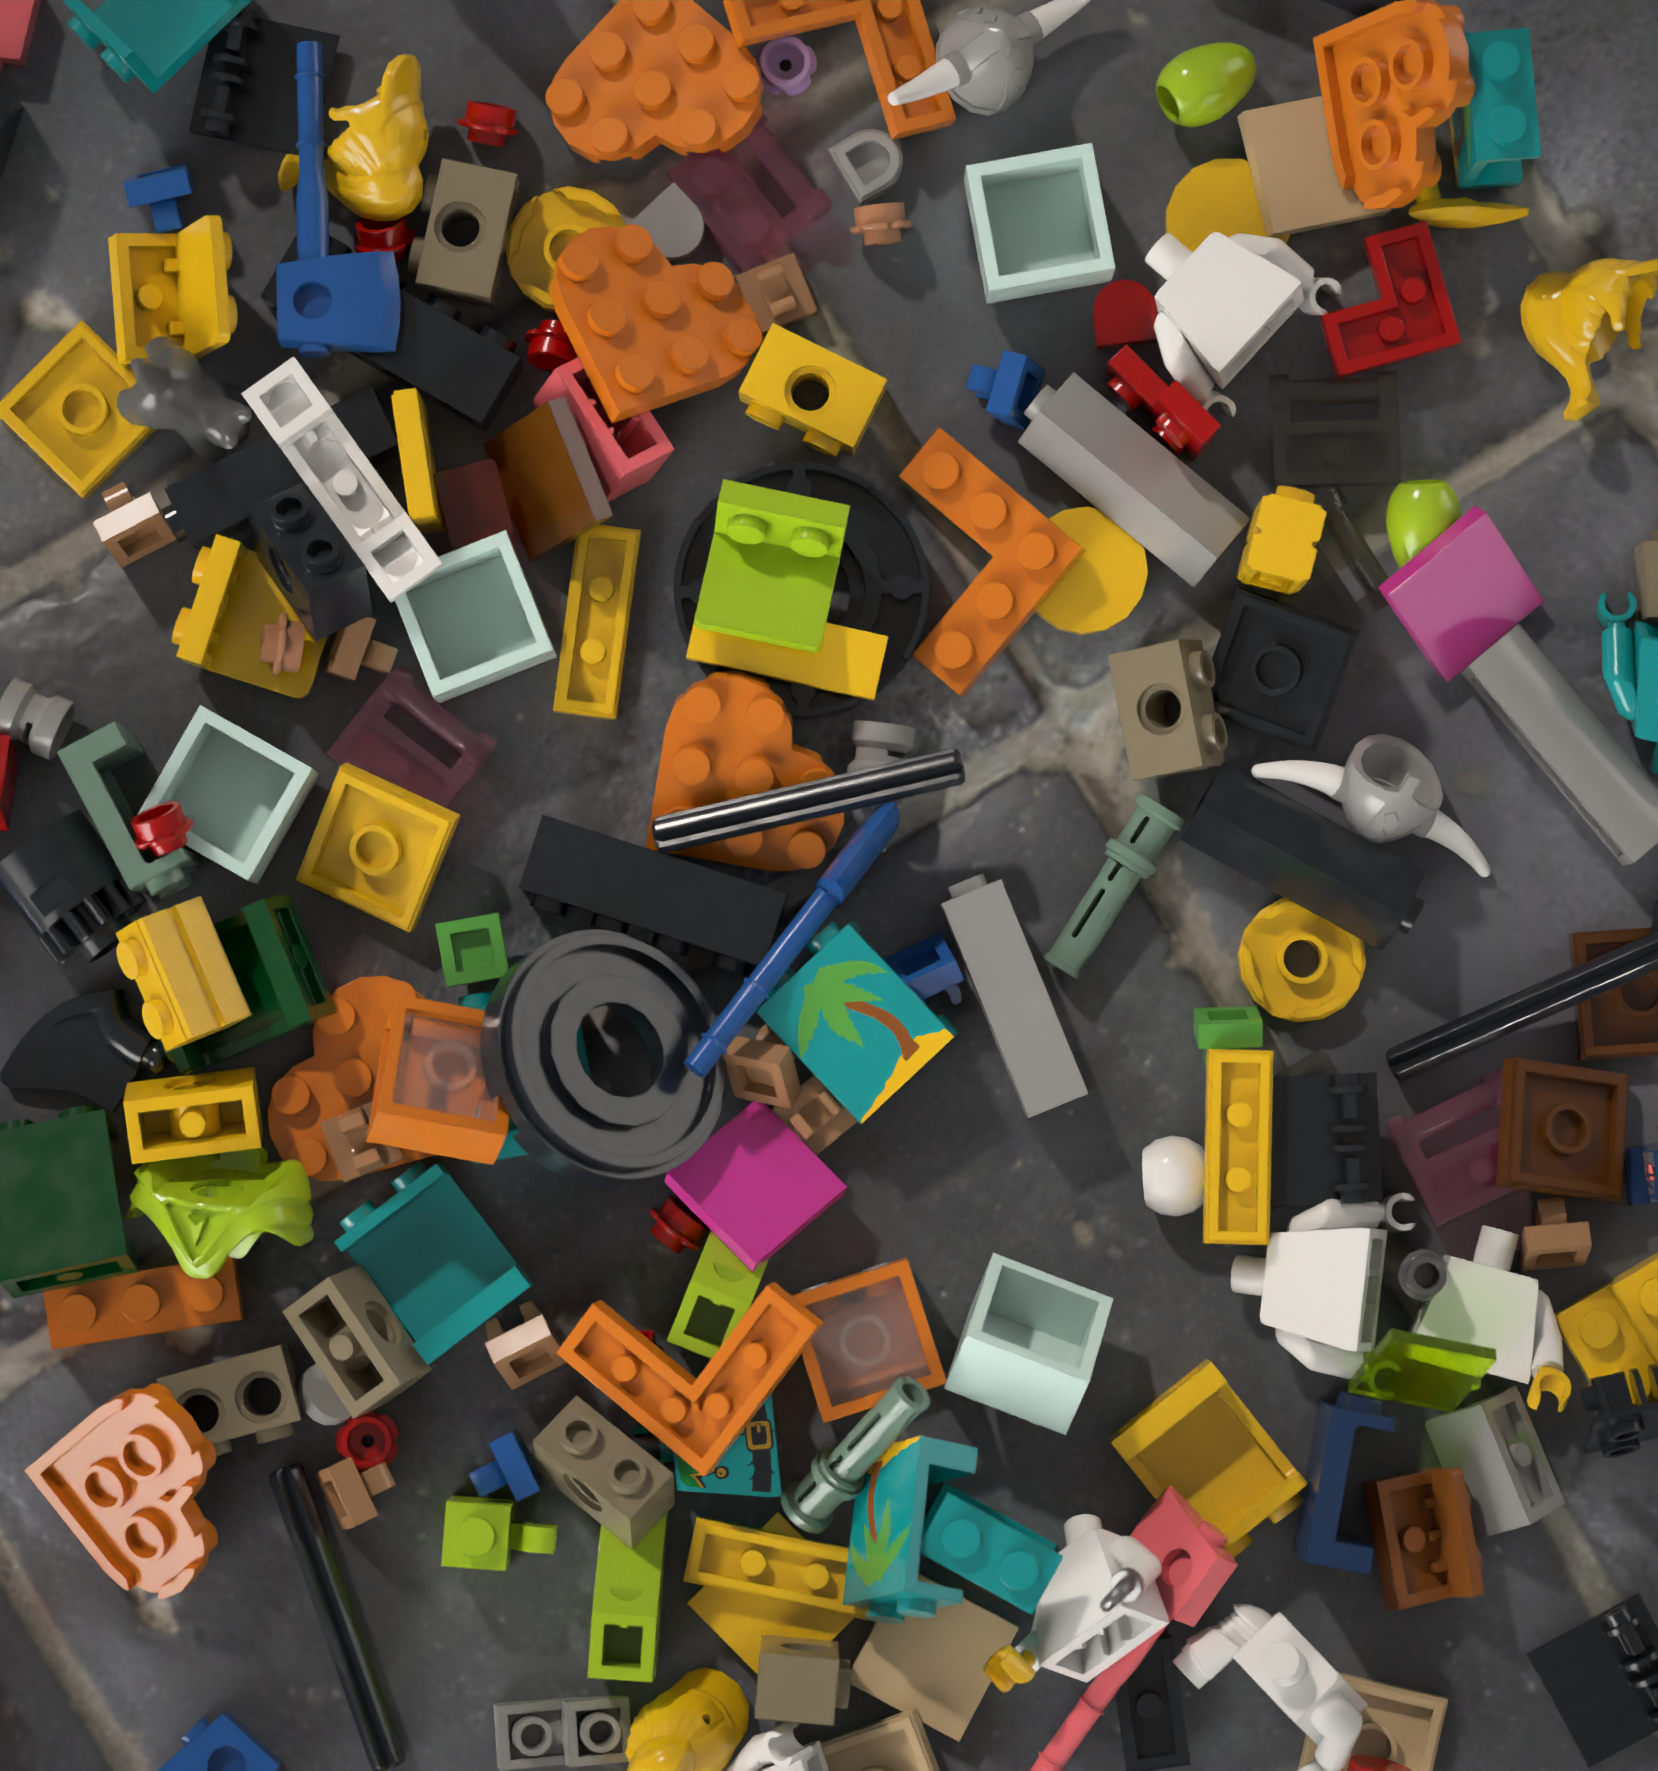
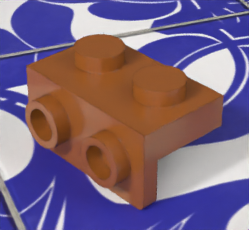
[1363,1467,1484,1610]

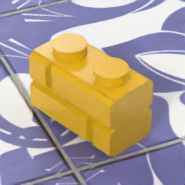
[1236,486,1327,596]
[116,896,252,1052]

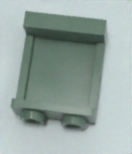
[57,721,203,899]

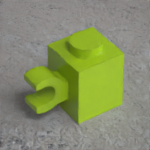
[441,1495,558,1571]

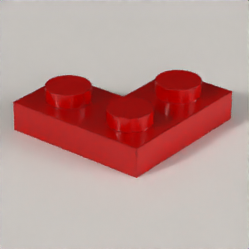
[1319,220,1462,380]
[1105,344,1221,461]

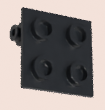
[189,8,340,155]
[1270,1072,1383,1206]
[1580,1364,1658,1458]
[1526,1593,1658,1768]

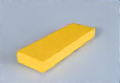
[553,525,642,720]
[686,623,888,701]
[1203,1049,1273,1245]
[683,1516,870,1621]

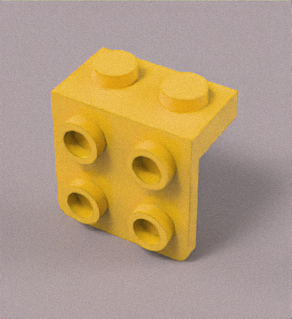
[108,215,237,364]
[172,534,329,699]

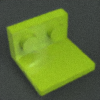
[694,479,850,653]

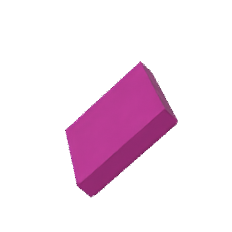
[1378,505,1544,683]
[664,1101,847,1272]

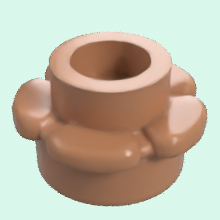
[850,202,912,246]
[259,613,305,676]

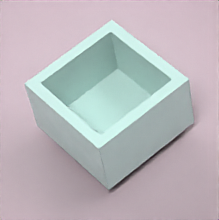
[964,143,1115,304]
[395,530,557,703]
[137,705,320,884]
[944,1253,1114,1435]

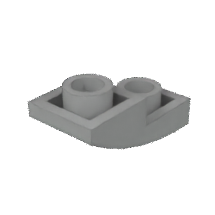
[493,1695,631,1771]

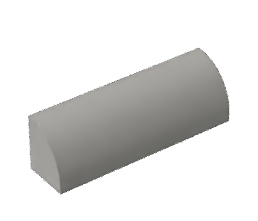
[1460,623,1658,867]

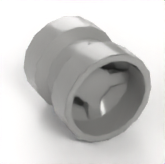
[0,677,76,761]
[847,720,916,773]

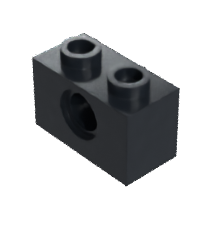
[247,482,373,641]

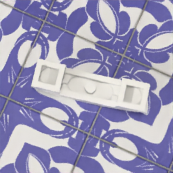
[241,356,444,603]

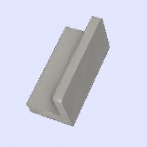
[1425,1385,1566,1540]

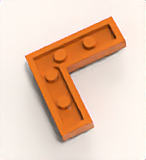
[723,0,956,140]
[899,427,1086,697]
[43,1257,245,1350]
[556,1282,824,1476]

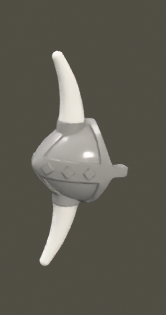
[887,0,1091,116]
[1251,734,1491,877]

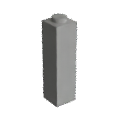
[1018,372,1251,588]
[940,874,1089,1118]

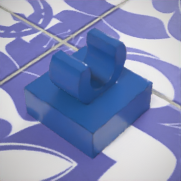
[123,162,195,233]
[965,350,1045,430]
[884,932,964,1005]
[469,1428,544,1502]

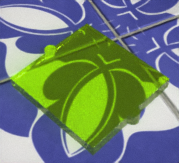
[1348,1328,1497,1412]

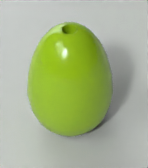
[1155,42,1257,127]
[1386,479,1462,568]

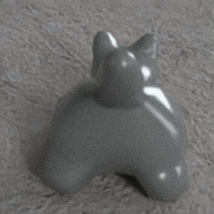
[117,336,253,463]

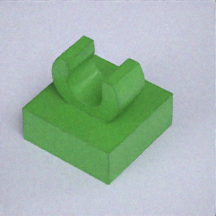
[435,913,510,988]
[1193,1006,1263,1067]

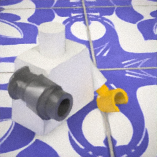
[1398,1225,1572,1412]

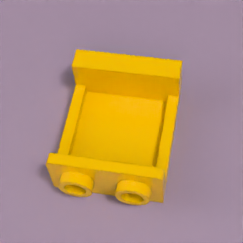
[1107,1358,1308,1558]

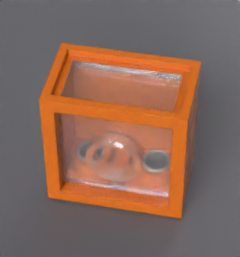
[366,994,510,1165]
[790,1257,947,1423]

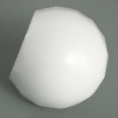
[1142,1136,1205,1217]

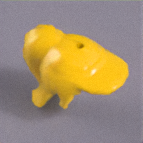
[278,54,429,221]
[1520,258,1658,421]
[625,1667,750,1771]

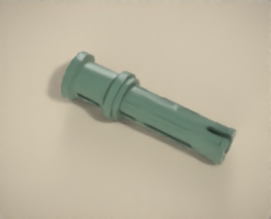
[1044,793,1187,980]
[781,1376,930,1534]

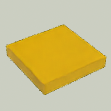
[0,320,157,501]
[391,388,445,534]
[296,762,461,933]
[687,1511,854,1675]

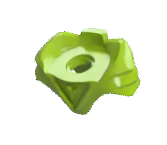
[125,1147,314,1279]

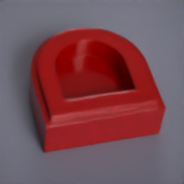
[1092,280,1158,350]

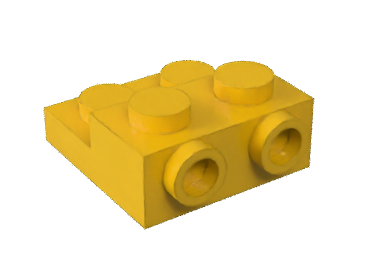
[1554,1252,1658,1407]

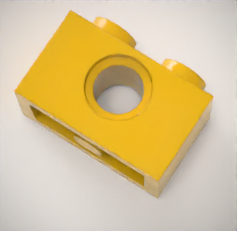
[739,323,887,458]
[123,1067,263,1164]

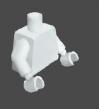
[1145,232,1341,417]
[1231,1193,1416,1392]

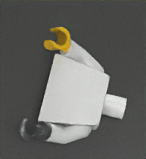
[983,1514,1169,1693]

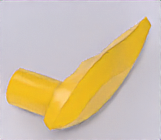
[1408,182,1529,228]

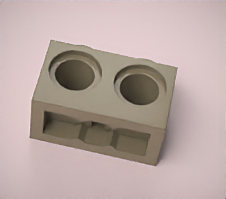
[156,1342,308,1456]

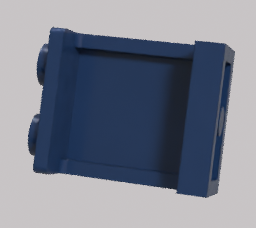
[1292,1391,1396,1574]

